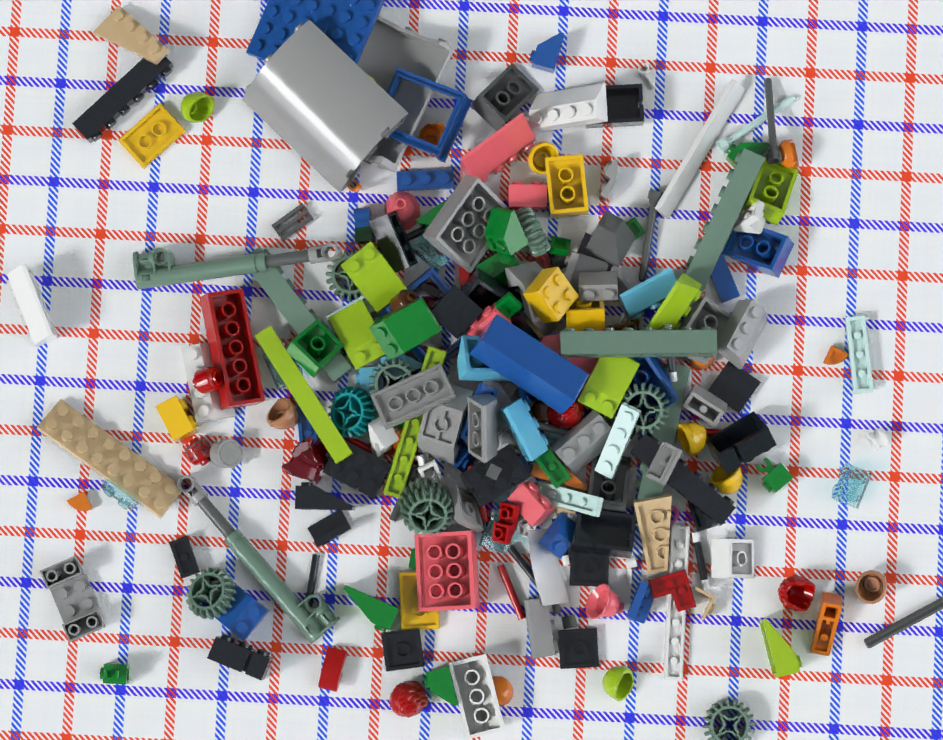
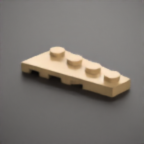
[93,5,170,65]
[634,493,672,575]

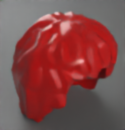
[547,396,584,428]
[778,575,816,612]
[389,680,428,718]

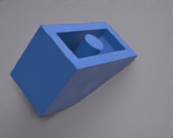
[529,32,564,73]
[538,512,576,559]

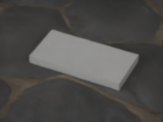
[370,363,457,430]

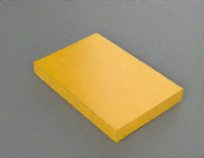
[118,103,186,169]
[398,572,440,630]

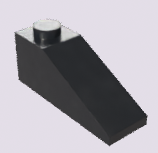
[295,482,355,511]

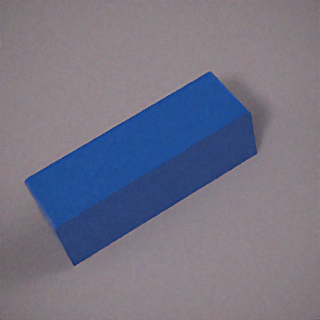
[470,315,589,414]

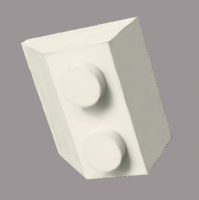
[711,539,754,578]

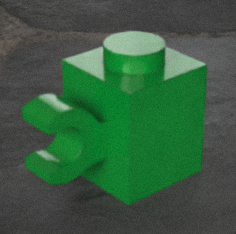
[756,458,794,493]
[100,663,130,684]

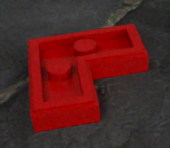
[648,569,696,612]

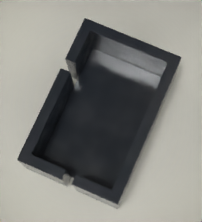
[586,84,644,128]
[460,268,524,319]
[706,411,777,474]
[322,440,392,500]
[459,444,530,508]
[573,511,636,559]
[207,634,273,680]

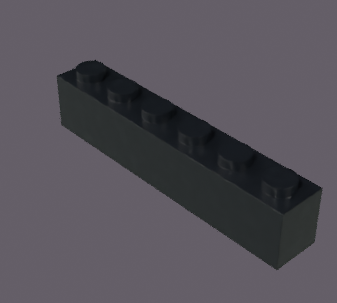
[72,56,174,143]
[629,434,736,526]

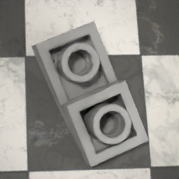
[599,159,618,201]

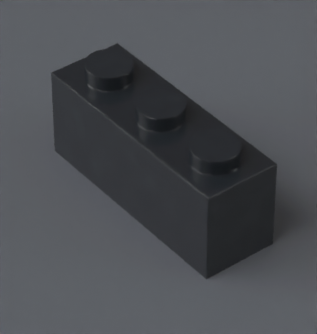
[369,210,418,273]

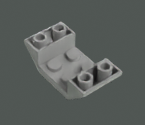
[505,261,557,336]
[418,383,475,465]
[40,555,106,643]

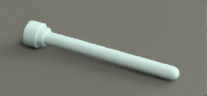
[716,95,795,154]

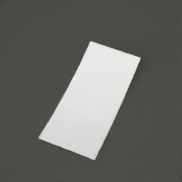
[527,528,570,606]

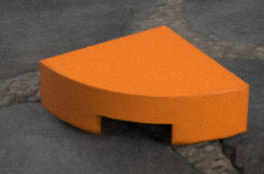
[823,345,849,365]
[67,492,93,511]

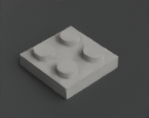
[450,485,484,533]

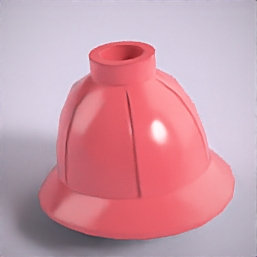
[384,191,420,231]
[586,584,624,619]

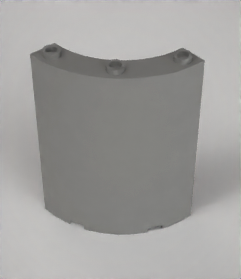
[357,16,454,172]
[243,20,408,193]

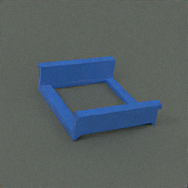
[387,67,472,163]
[379,267,461,365]

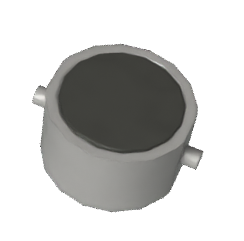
[210,438,243,470]

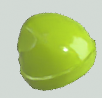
[181,92,215,123]
[602,666,634,701]

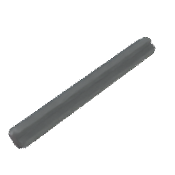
[864,597,943,648]

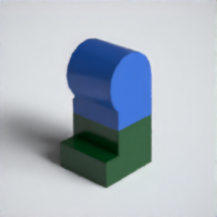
[354,207,375,244]

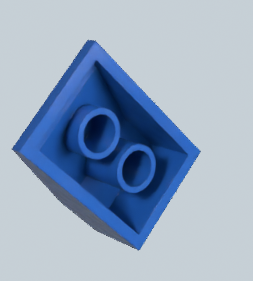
[722,228,794,278]
[629,357,678,419]
[201,581,270,641]

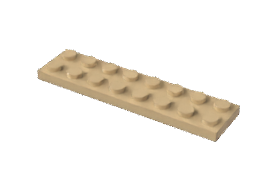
[37,399,184,519]

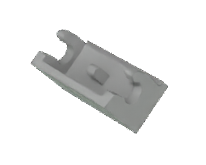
[645,442,683,486]

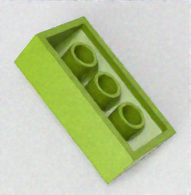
[647,272,702,330]

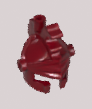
[282,437,328,484]

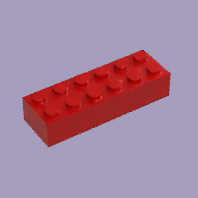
[200,288,265,410]

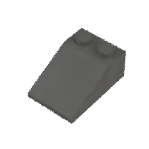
[470,64,539,131]
[587,453,631,513]

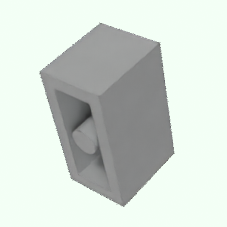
[579,271,618,301]
[682,383,728,427]

